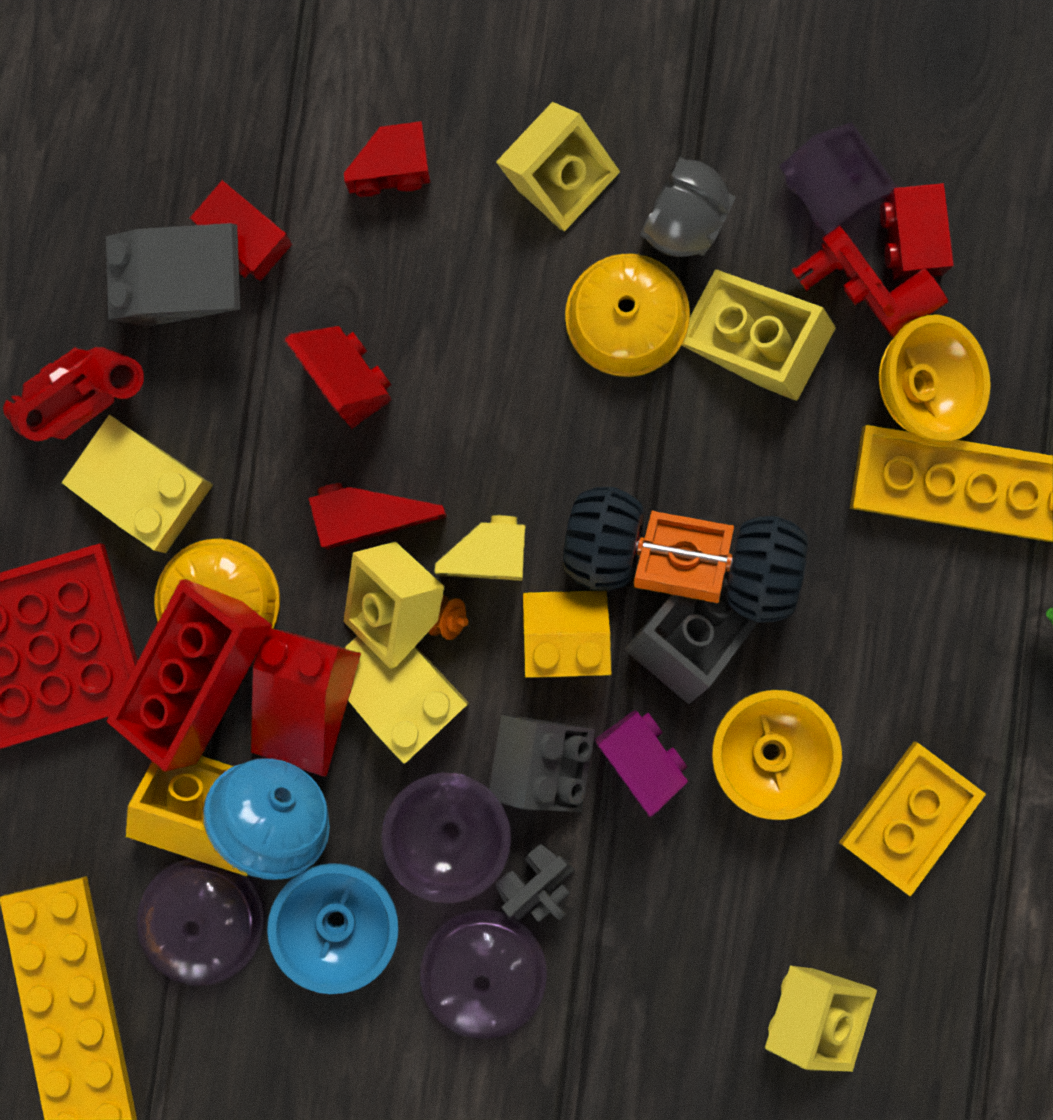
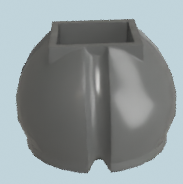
[640,157,736,257]

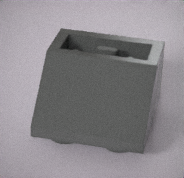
[488,715,595,812]

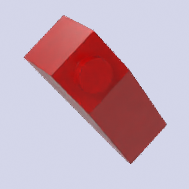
[309,483,447,549]

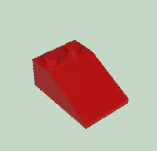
[285,326,392,429]
[251,628,361,776]

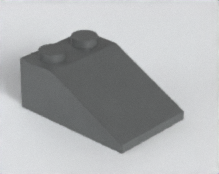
[106,223,240,327]
[624,567,758,704]

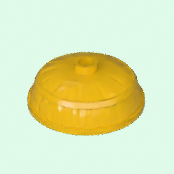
[565,254,690,377]
[879,315,990,442]
[154,539,280,629]
[712,690,842,820]

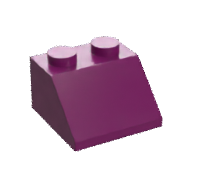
[594,710,688,816]

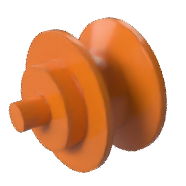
[428,595,468,640]

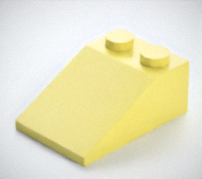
[681,269,836,401]
[62,415,213,553]
[345,636,469,764]

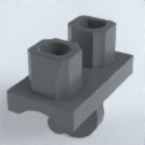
[495,844,575,922]

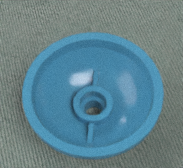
[203,758,330,879]
[268,863,398,994]

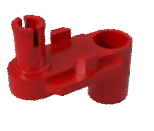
[791,226,948,339]
[3,347,144,441]

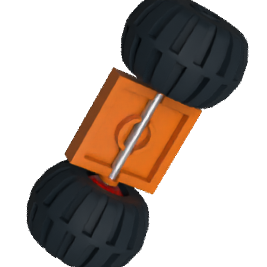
[563,487,808,622]

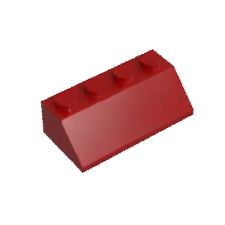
[106,579,272,772]

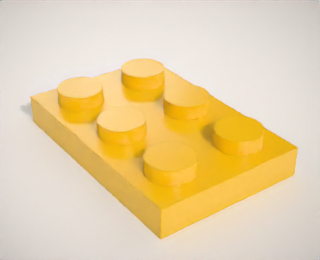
[839,742,986,897]

